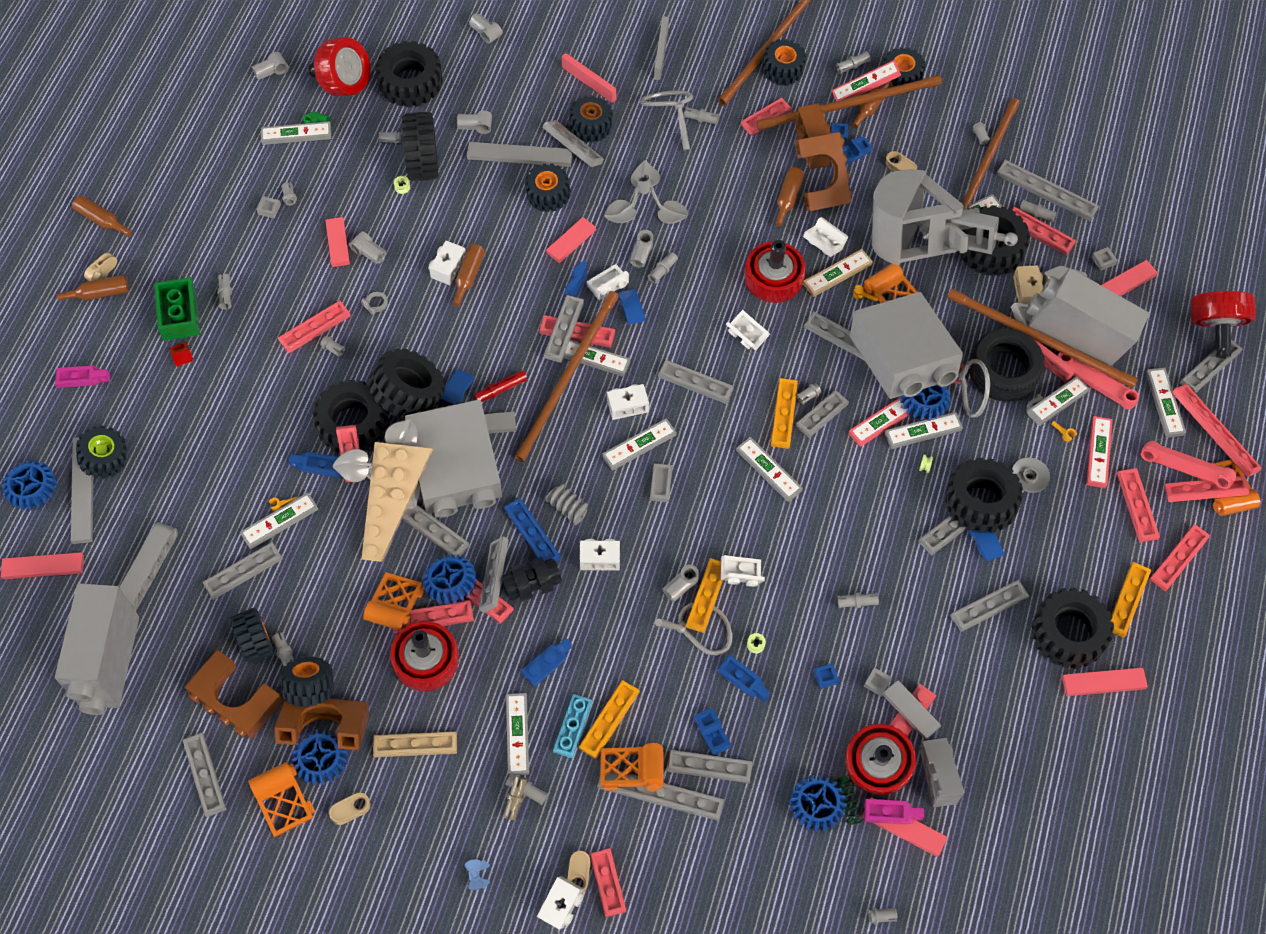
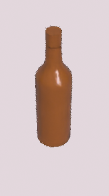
[852,81,893,129]
[775,167,804,227]
[72,195,132,237]
[453,244,485,307]
[57,275,129,301]

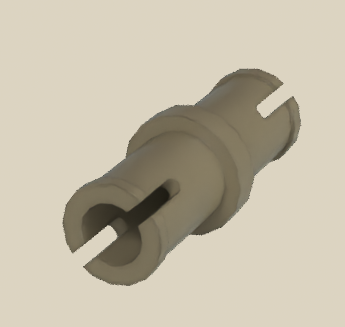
[503,775,528,820]

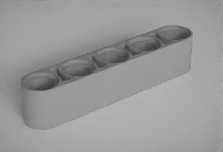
[119,522,178,611]

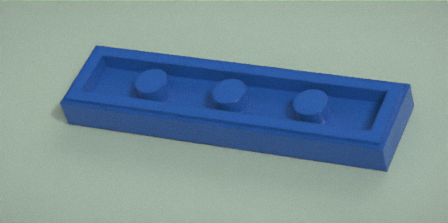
[503,497,561,562]

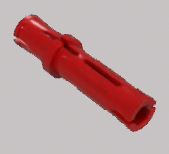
[472,370,527,403]

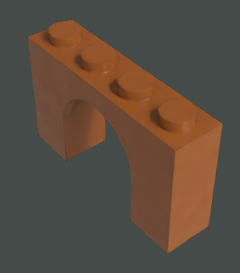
[794,132,852,211]
[184,650,283,739]
[274,699,369,751]

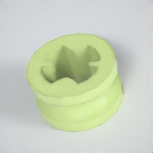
[394,176,410,194]
[919,454,933,473]
[747,633,766,653]

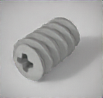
[546,484,588,525]

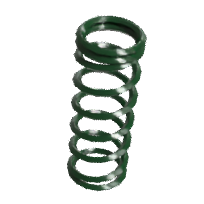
[837,776,863,825]

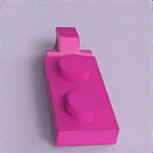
[55,365,110,388]
[864,799,924,824]

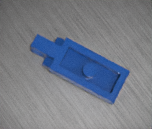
[289,452,341,478]
[521,638,572,687]
[717,655,770,702]

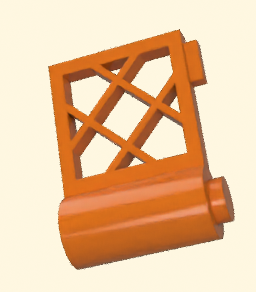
[864,263,918,303]
[1199,459,1260,516]
[363,572,425,630]
[600,743,664,791]
[248,762,315,838]

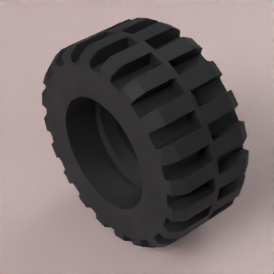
[375,41,443,107]
[402,112,438,181]
[959,205,1030,276]
[368,348,445,420]
[313,380,389,452]
[945,458,1023,533]
[1031,588,1114,669]

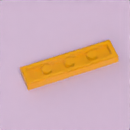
[771,378,798,449]
[686,558,723,633]
[1110,562,1151,638]
[579,680,640,759]

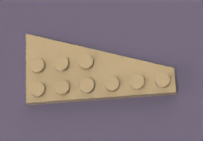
[362,442,434,562]

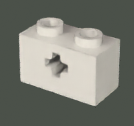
[428,241,466,285]
[607,384,649,420]
[580,539,620,570]
[537,876,584,930]

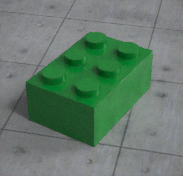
[154,277,200,341]

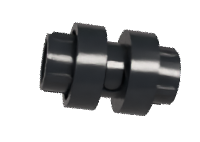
[501,557,562,602]

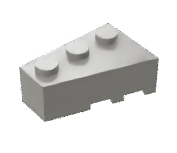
[919,738,965,808]

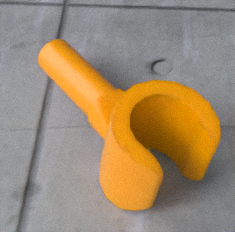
[853,285,878,302]
[1051,421,1077,442]
[269,497,297,511]

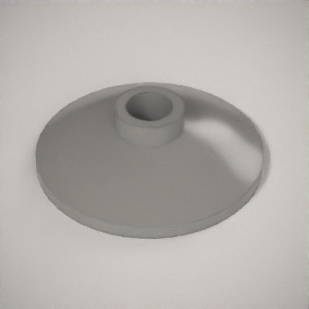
[1012,457,1050,493]

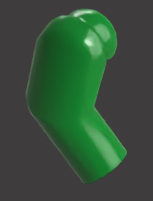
[303,111,330,124]

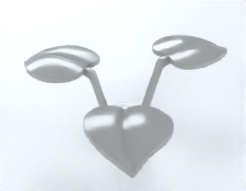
[604,160,688,224]
[333,419,420,509]

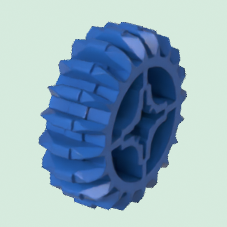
[899,385,951,421]
[2,460,57,511]
[423,553,476,605]
[291,729,349,786]
[789,775,847,832]

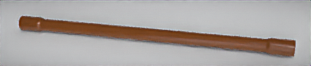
[718,0,811,106]
[757,75,942,131]
[962,98,1020,210]
[947,288,1138,388]
[514,291,619,462]

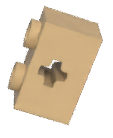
[1013,265,1043,304]

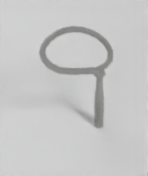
[640,90,693,151]
[957,359,990,418]
[655,602,732,656]

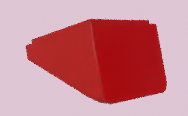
[169,342,193,367]

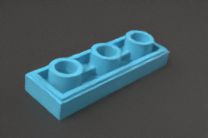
[553,694,593,759]

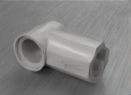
[469,13,503,44]
[251,52,289,80]
[457,110,492,134]
[630,230,653,268]
[349,231,386,264]
[662,564,699,602]

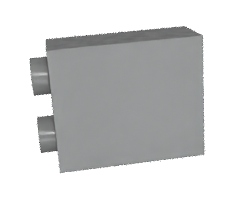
[1025,268,1150,366]
[850,292,963,399]
[405,399,502,517]
[55,583,139,715]

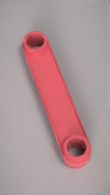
[1057,352,1139,409]
[1141,441,1236,489]

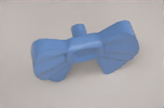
[464,859,490,890]

